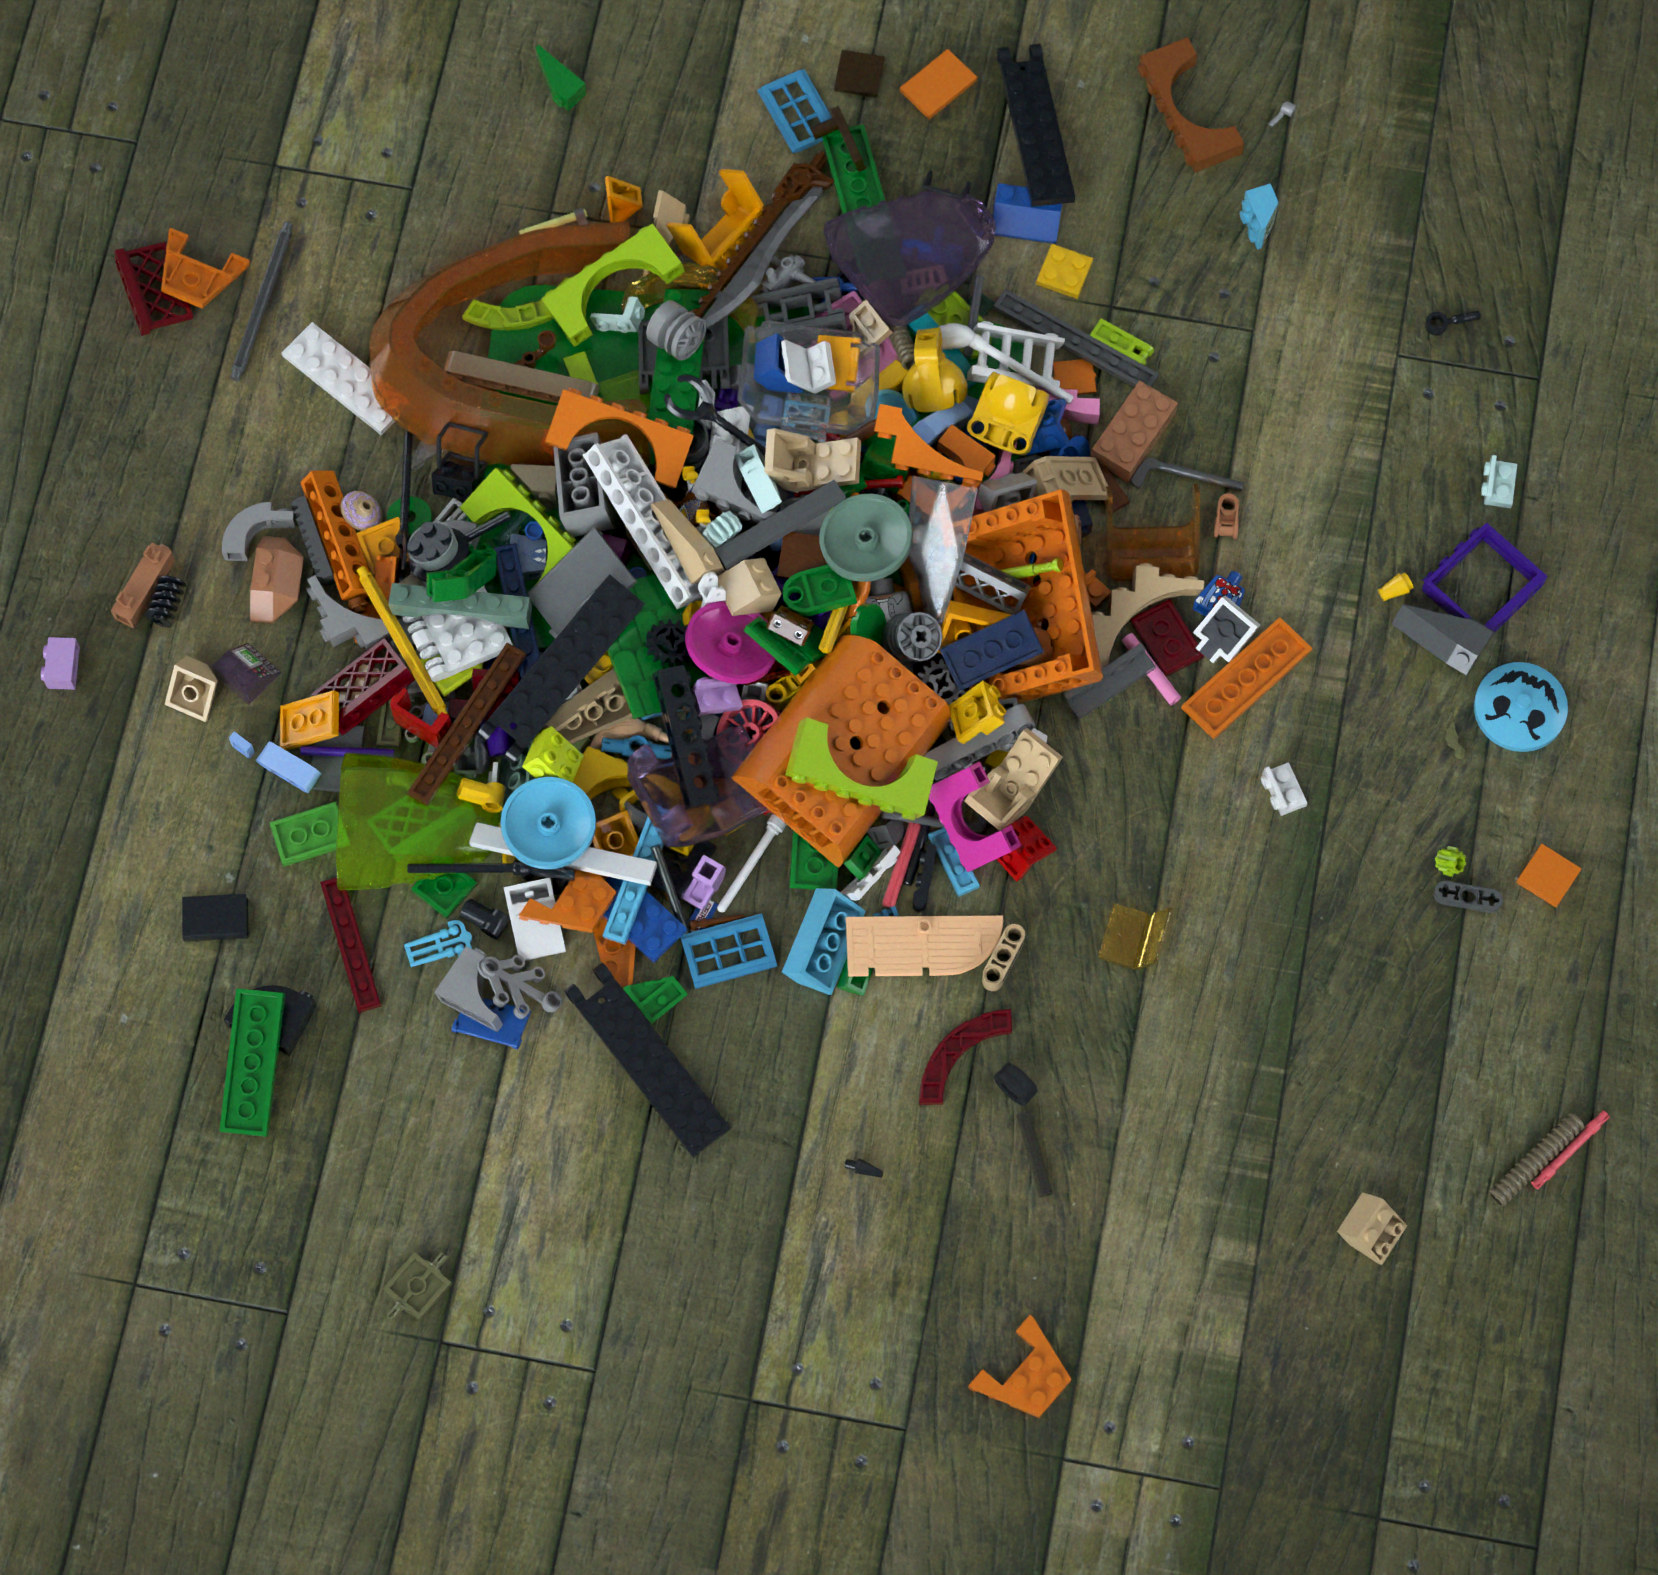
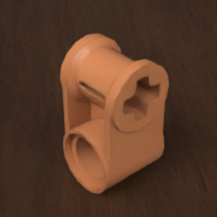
[1214,493,1239,539]

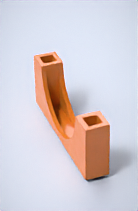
[545,387,694,489]

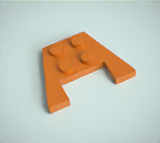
[161,228,250,309]
[519,869,616,933]
[968,1315,1072,1418]

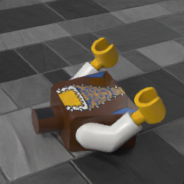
[677,466,722,537]

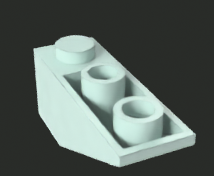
[735,444,782,514]

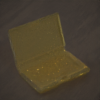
[1098,903,1173,969]

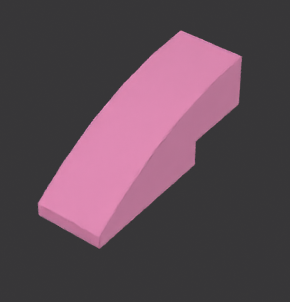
[1036,388,1100,425]

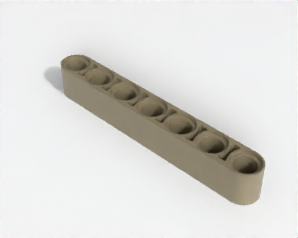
[443,351,600,403]

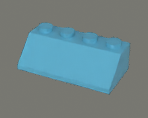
[782,888,866,995]

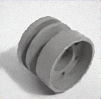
[646,300,706,360]

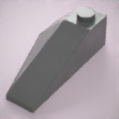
[1392,604,1494,675]

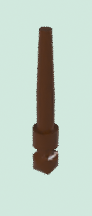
[688,914,744,930]

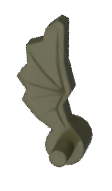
[1445,722,1465,759]

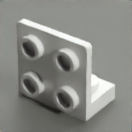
[781,340,836,394]

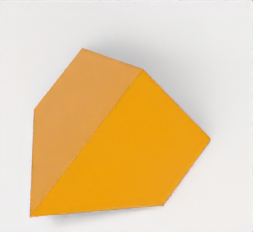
[605,176,643,231]

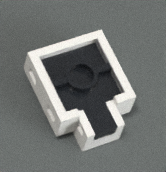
[1193,596,1260,663]

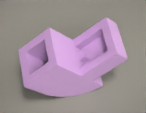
[682,855,726,911]

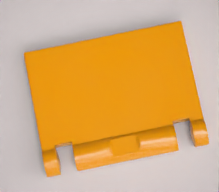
[817,335,861,392]

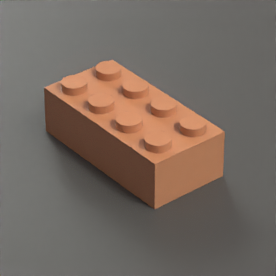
[1091,380,1178,483]

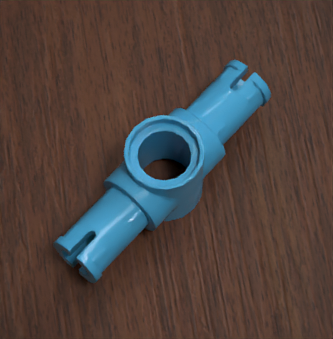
[601,735,671,762]

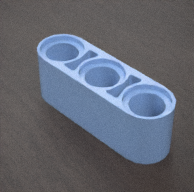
[256,741,322,793]

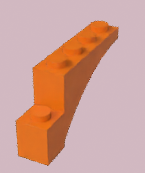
[874,404,984,485]

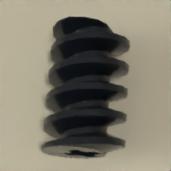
[145,576,187,628]

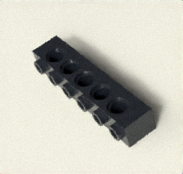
[652,665,719,811]

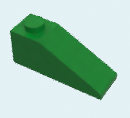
[535,44,587,111]

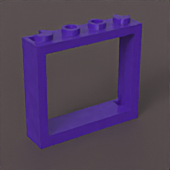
[1421,522,1548,635]

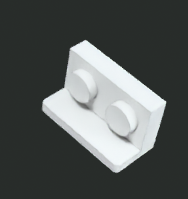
[1261,762,1307,816]

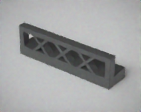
[933,544,1032,615]
[1064,643,1156,720]

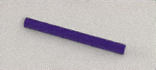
[301,746,395,758]

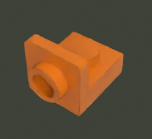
[1084,569,1111,610]

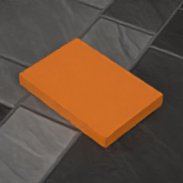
[900,49,977,120]

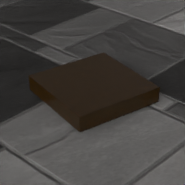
[834,50,885,98]

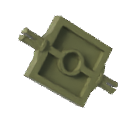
[383,1252,452,1321]

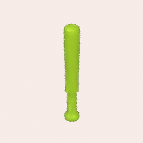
[980,558,1063,586]

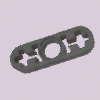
[1433,881,1503,913]

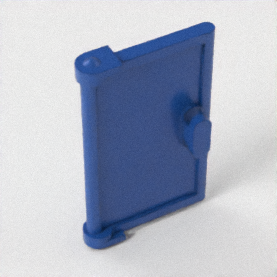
[452,998,531,1050]

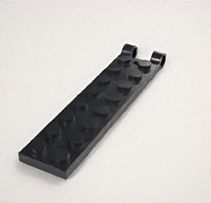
[997,43,1075,207]
[476,574,645,764]
[564,962,731,1158]

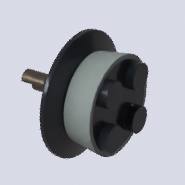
[407,521,469,582]

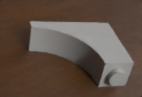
[435,946,503,1032]

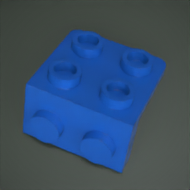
[1018,398,1069,456]

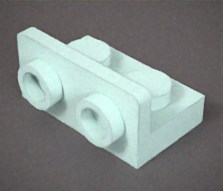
[1481,455,1517,508]

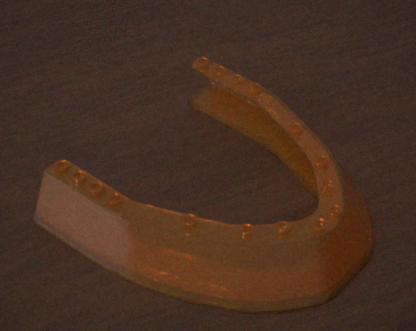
[369,221,650,466]

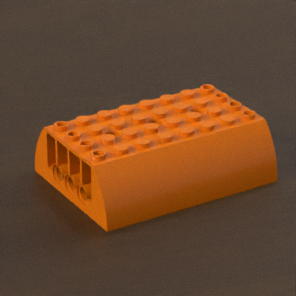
[731,635,951,868]

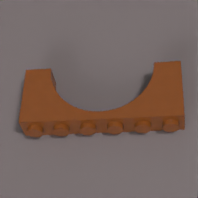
[1137,37,1244,173]

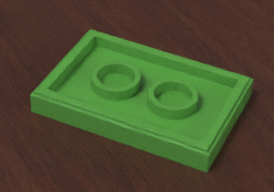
[269,801,351,867]

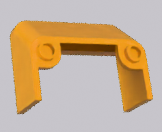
[666,169,764,274]

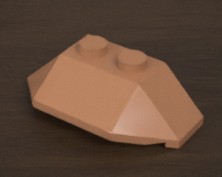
[250,536,304,623]

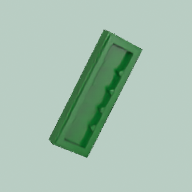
[744,616,811,676]

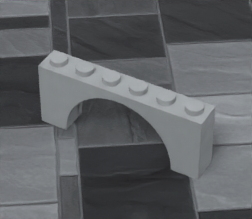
[691,438,830,538]

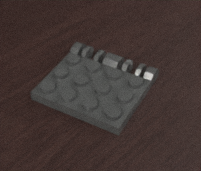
[638,316,731,395]

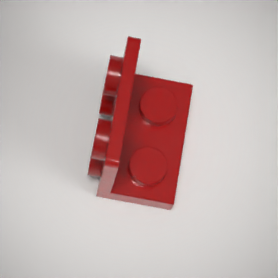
[996,816,1057,882]

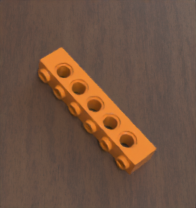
[300,470,370,600]

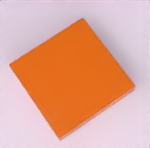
[1516,844,1582,908]

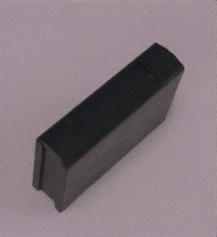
[182,894,249,942]

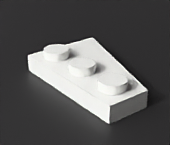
[840,845,901,901]

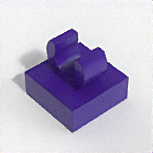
[714,386,742,411]

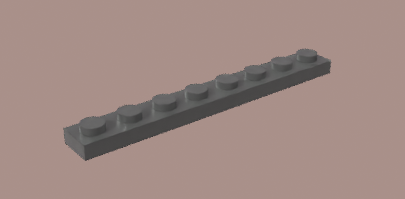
[993,289,1159,388]

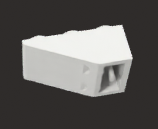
[504,878,566,961]

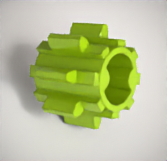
[1435,846,1466,877]

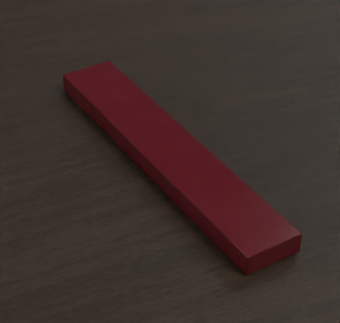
[320,875,381,1013]

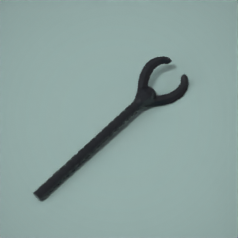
[664,375,766,457]
[395,432,413,581]

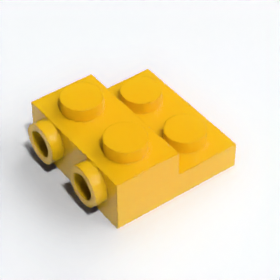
[949,681,1006,744]

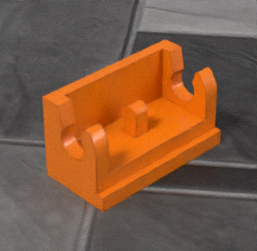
[375,556,399,604]

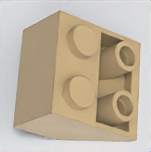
[1337,1192,1407,1265]

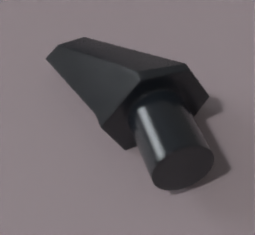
[845,1158,883,1178]

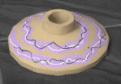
[340,491,383,531]

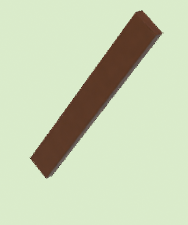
[407,643,527,807]

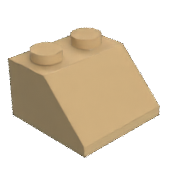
[717,558,782,616]

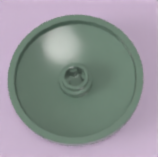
[819,494,913,582]

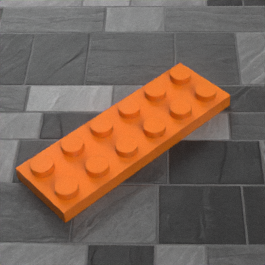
[1181,617,1312,740]

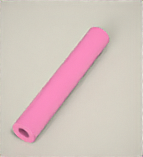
[1122,633,1181,706]

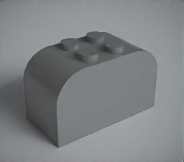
[553,433,616,537]

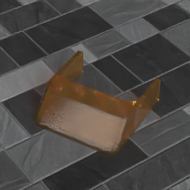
[1105,484,1200,581]

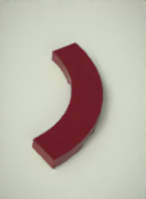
[919,1009,1012,1105]

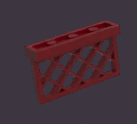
[115,242,193,336]
[311,638,415,736]

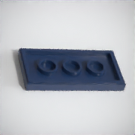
[940,609,1044,691]

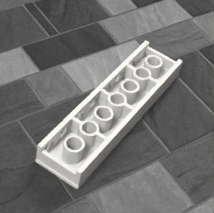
[583,434,703,609]

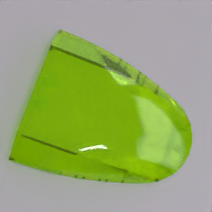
[336,753,502,890]

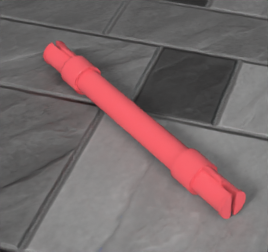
[1531,1110,1610,1190]

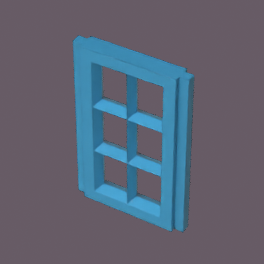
[757,69,832,154]
[680,913,777,989]

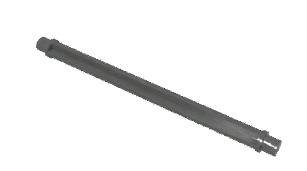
[230,222,293,382]

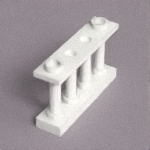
[967,321,1065,389]

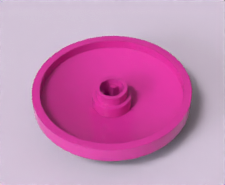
[685,601,775,684]

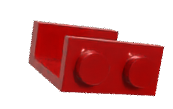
[390,688,452,748]

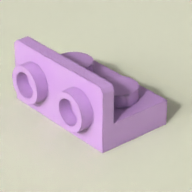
[691,677,743,716]

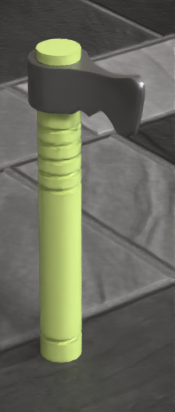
[519,208,592,239]

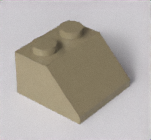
[511,464,558,512]

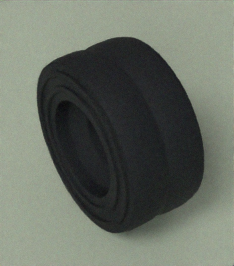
[994,1063,1038,1106]

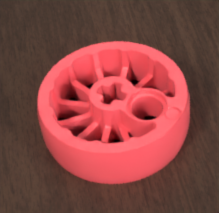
[717,699,781,766]

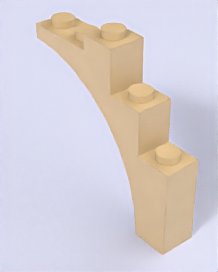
[1092,563,1204,669]

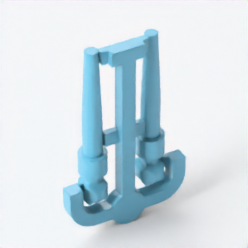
[404,920,472,967]

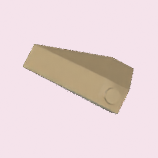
[642,190,690,290]
[651,500,725,584]

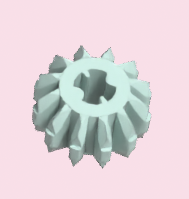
[703,511,742,549]

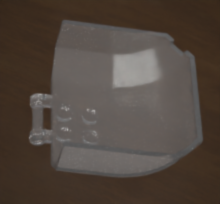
[737,320,880,443]

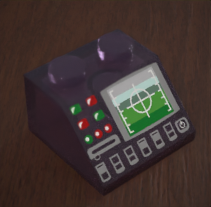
[212,643,281,705]

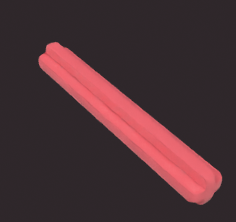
[882,822,921,909]

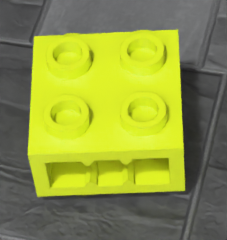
[522,726,584,783]

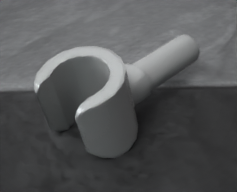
[1268,102,1296,127]

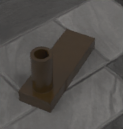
[810,106,867,172]

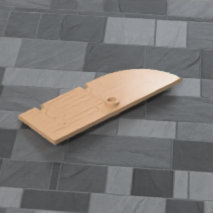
[845,916,1003,977]

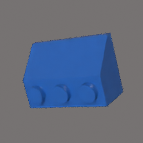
[991,183,1062,244]

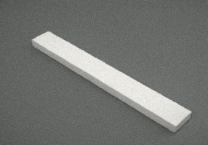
[469,823,657,886]

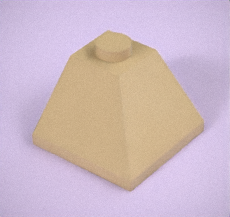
[165,656,218,722]

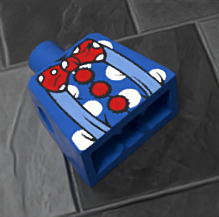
[1193,571,1245,616]

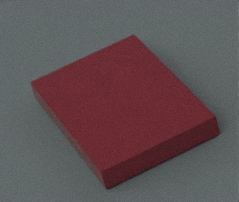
[1130,599,1204,677]

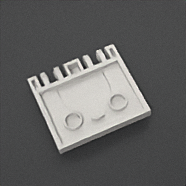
[402,586,513,682]

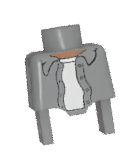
[865,578,913,623]

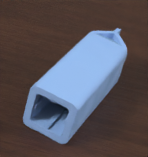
[913,402,973,447]

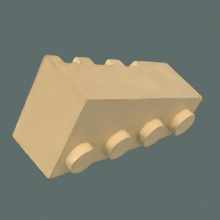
[544,668,633,744]

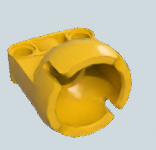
[902,327,968,412]
[967,372,1049,456]

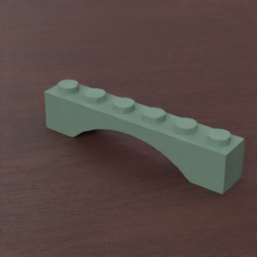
[388,583,532,629]

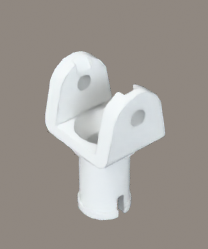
[698,572,726,608]

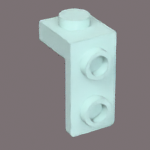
[590,297,645,333]

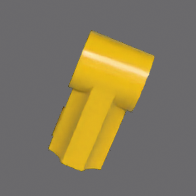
[457,778,506,813]

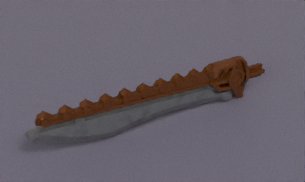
[690,151,834,329]

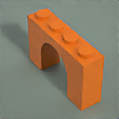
[896,424,996,532]

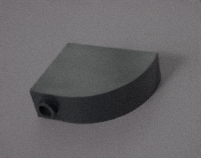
[224,985,317,1056]

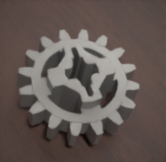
[918,659,965,706]

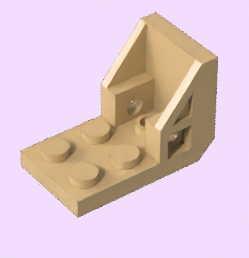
[764,428,861,492]
[1022,456,1112,501]
[964,728,1063,830]

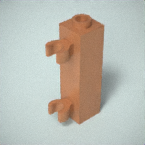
[111,543,175,629]

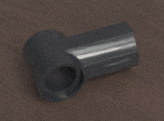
[460,898,510,940]

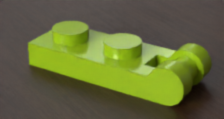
[1090,318,1154,366]

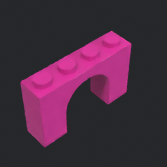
[929,761,1022,873]

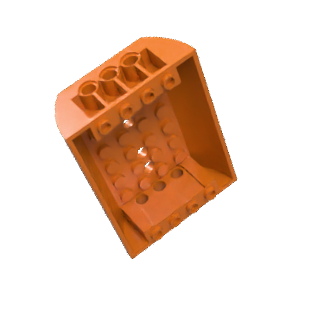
[941,489,1103,704]

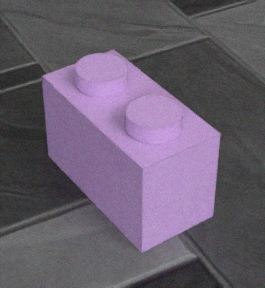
[41,637,80,690]

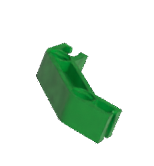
[427,542,497,602]

